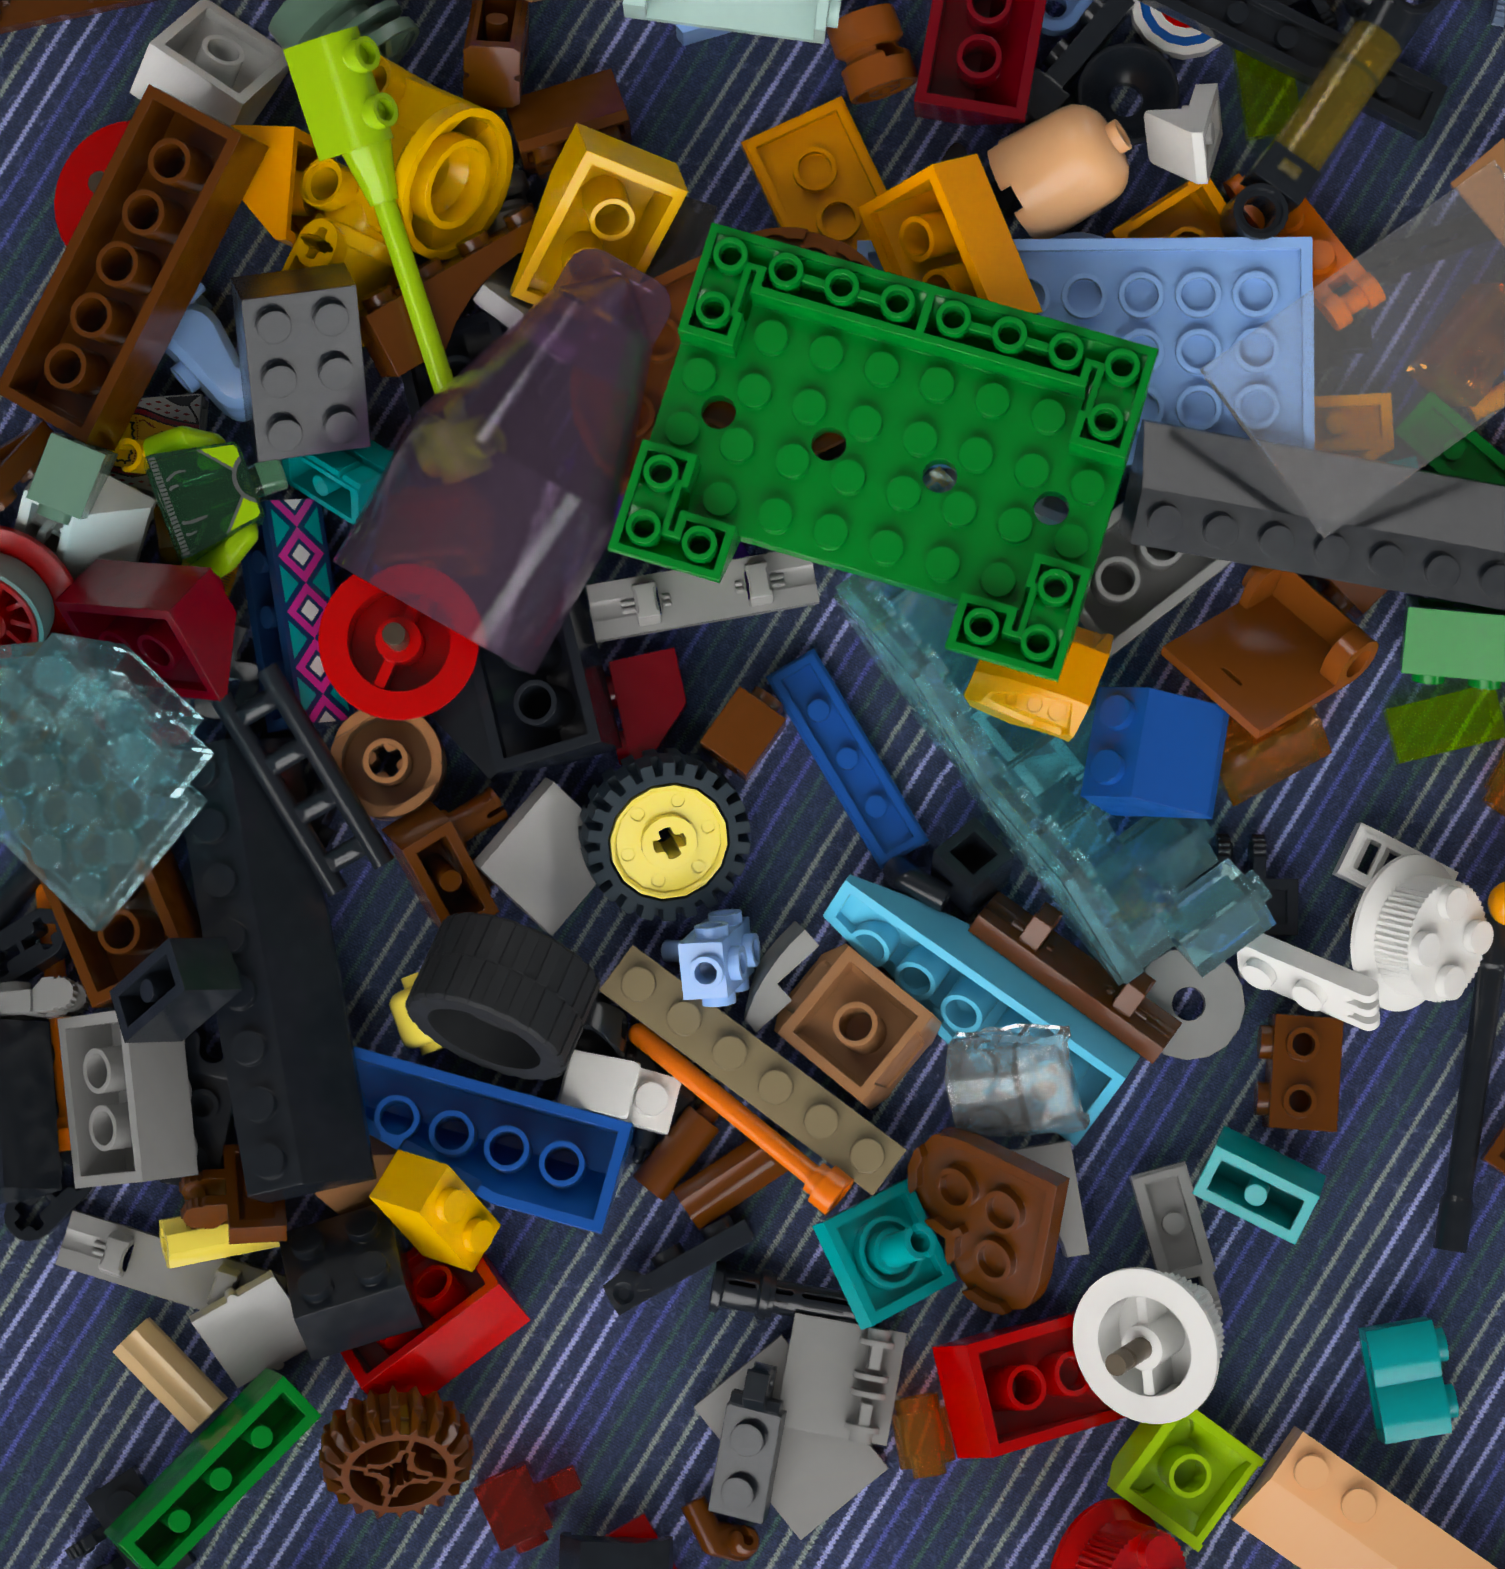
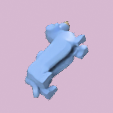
[165,282,246,422]

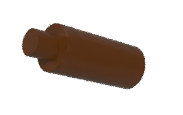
[632,1101,721,1201]

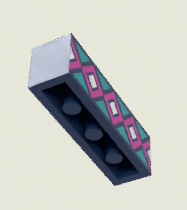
[233,498,354,733]

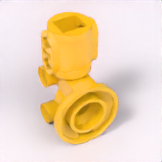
[282,55,513,347]

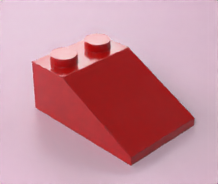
[932,1311,1125,1458]

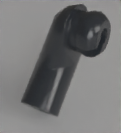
[883,856,953,912]

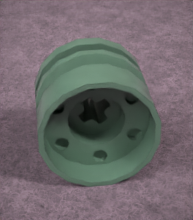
[268,0,420,64]

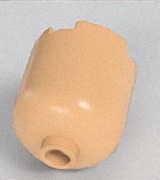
[987,104,1132,239]

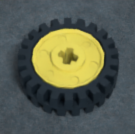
[578,748,751,922]

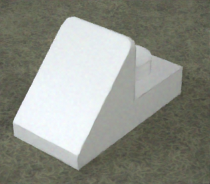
[1144,83,1223,184]
[557,1050,681,1135]

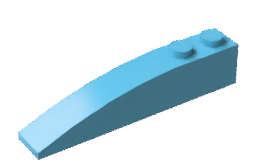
[823,874,1141,1146]

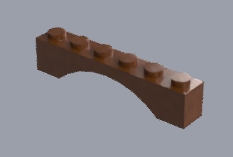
[359,202,678,377]

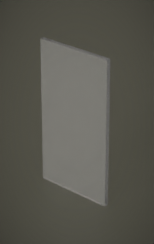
[1200,160,1505,538]

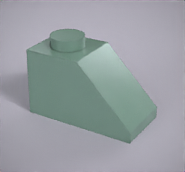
[26,433,118,525]

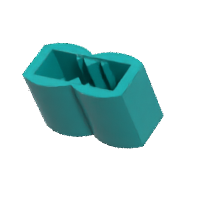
[1358,1316,1459,1444]

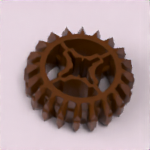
[318,1385,474,1519]

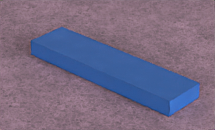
[765,648,929,870]

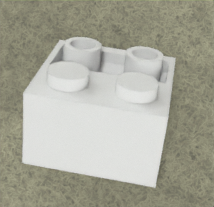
[14,476,156,581]

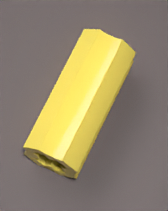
[159,1216,280,1268]

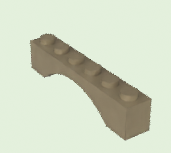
[599,945,907,1196]

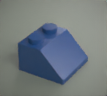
[1080,687,1230,819]

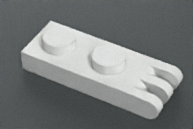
[1236,926,1380,1031]

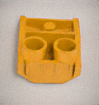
[959,626,1114,742]

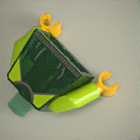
[118,426,288,579]

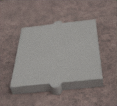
[189,1270,307,1388]

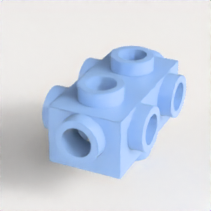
[661,909,760,1007]

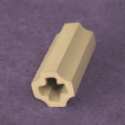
[113,1317,228,1434]

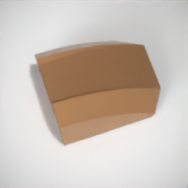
[774,943,942,1110]

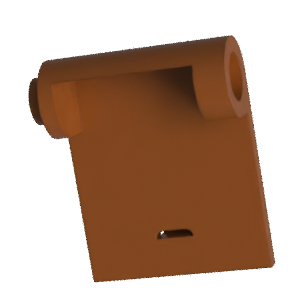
[1160,566,1379,739]

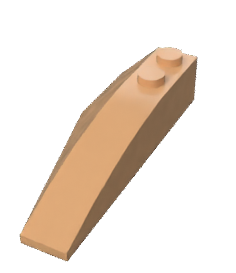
[1230,1426,1498,1569]

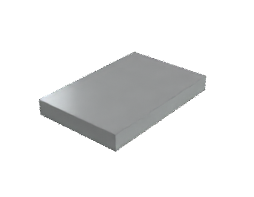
[694,1334,889,1540]

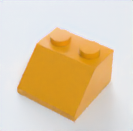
[231,125,335,248]

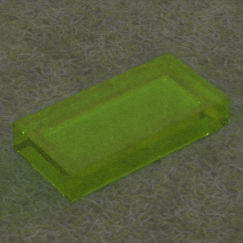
[1231,47,1303,141]
[1383,687,1505,765]

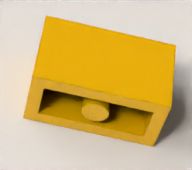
[369,1149,501,1272]

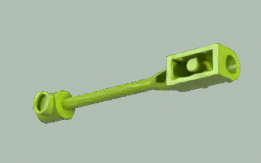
[283,26,506,487]

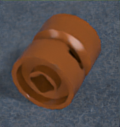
[826,3,918,105]

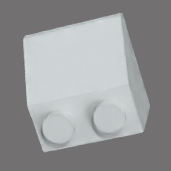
[130,0,289,126]

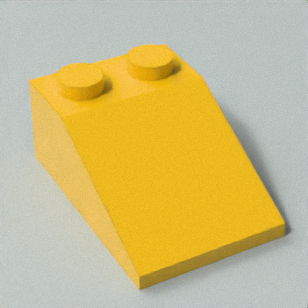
[510,122,688,326]

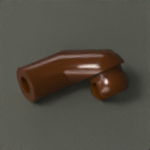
[680,1495,760,1562]

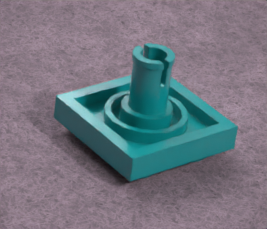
[812,1178,957,1330]

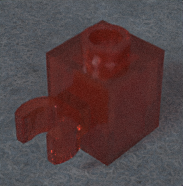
[473,1459,582,1554]

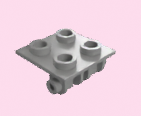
[779,1313,907,1446]

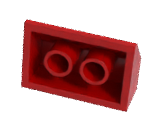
[340,1247,531,1396]

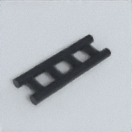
[210,662,394,898]

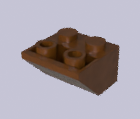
[506,68,632,179]

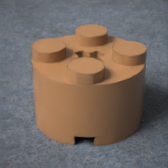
[331,710,447,821]

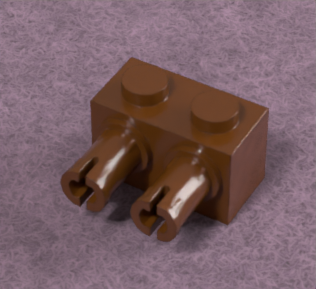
[381,787,508,928]

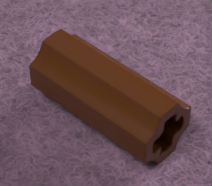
[673,1139,788,1230]

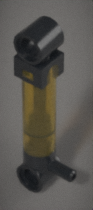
[1220,0,1441,240]

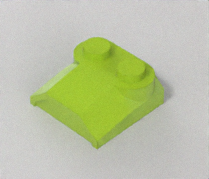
[1107,1410,1266,1553]

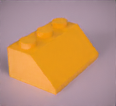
[858,154,1043,314]

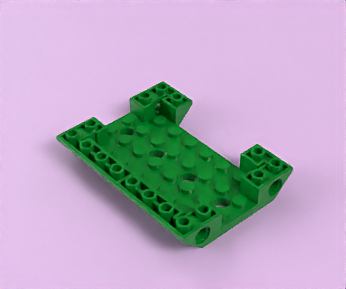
[608,222,1159,682]

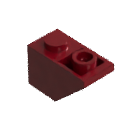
[606,647,687,765]

